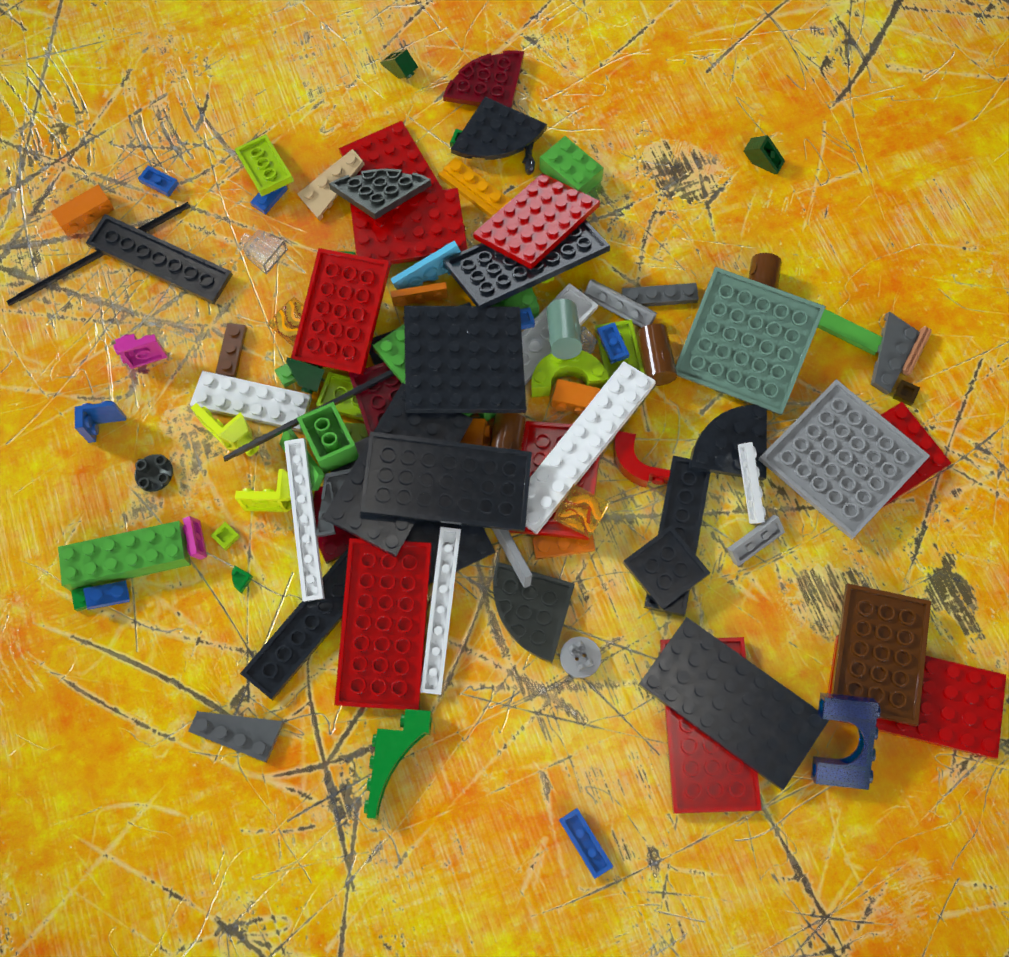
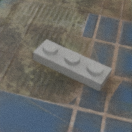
[727,515,785,566]

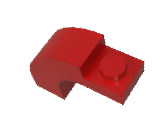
[613,431,670,488]

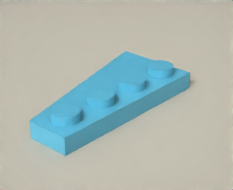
[391,241,461,290]

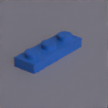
[559,808,613,879]

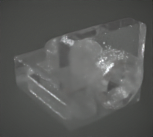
[580,326,598,354]

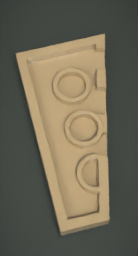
[297,149,365,221]

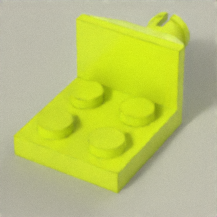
[191,403,260,457]
[235,469,315,512]

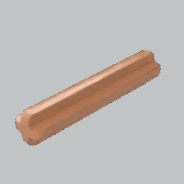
[901,326,932,376]

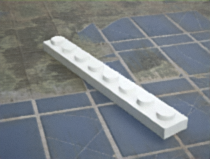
[284,438,325,602]
[420,527,461,695]

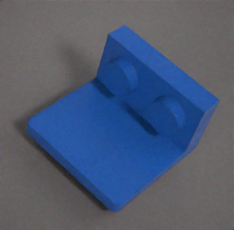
[75,401,126,443]

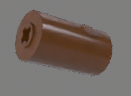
[748,253,782,289]
[636,324,677,386]
[490,413,526,450]

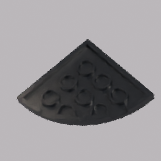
[451,97,547,160]
[689,405,767,481]

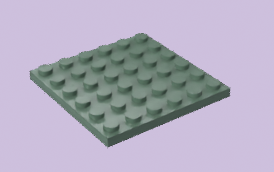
[675,267,826,415]

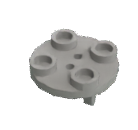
[560,636,601,678]

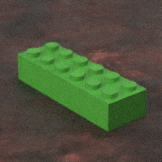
[58,521,191,591]

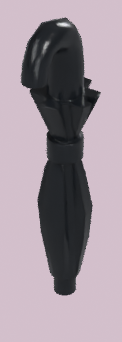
[522,142,535,175]

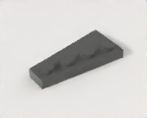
[871,312,920,395]
[188,711,284,763]

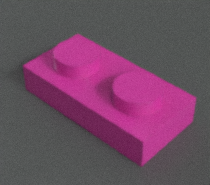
[183,516,207,560]

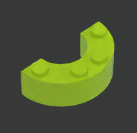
[531,351,609,398]

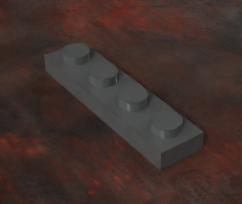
[622,283,699,307]

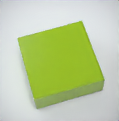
[211,522,240,551]

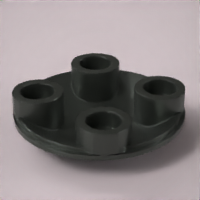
[135,454,173,492]

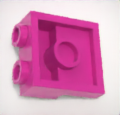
[113,334,167,369]

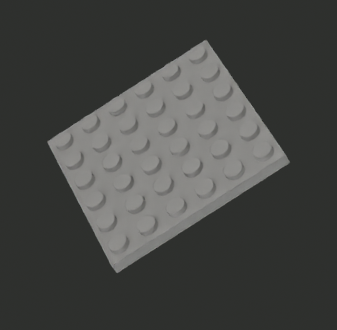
[759,379,930,540]

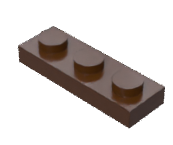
[215,323,247,378]

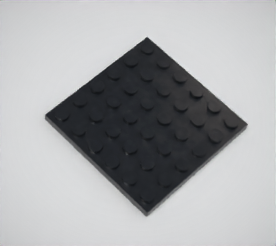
[404,306,526,413]

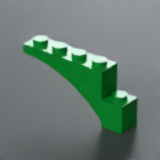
[364,709,433,820]

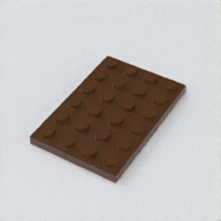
[829,583,931,726]

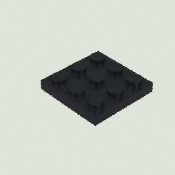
[623,526,710,611]

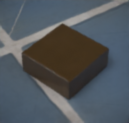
[893,380,920,406]

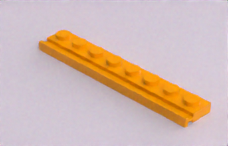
[438,157,511,218]

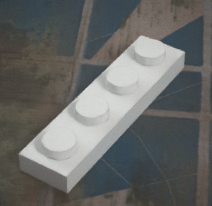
[738,442,766,524]

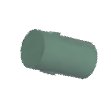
[547,299,582,360]

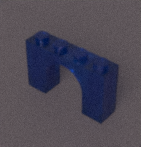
[811,692,881,790]

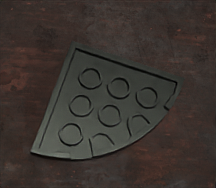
[329,169,432,220]
[493,561,575,663]

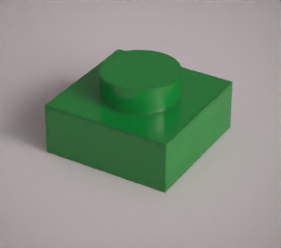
[71,585,93,612]

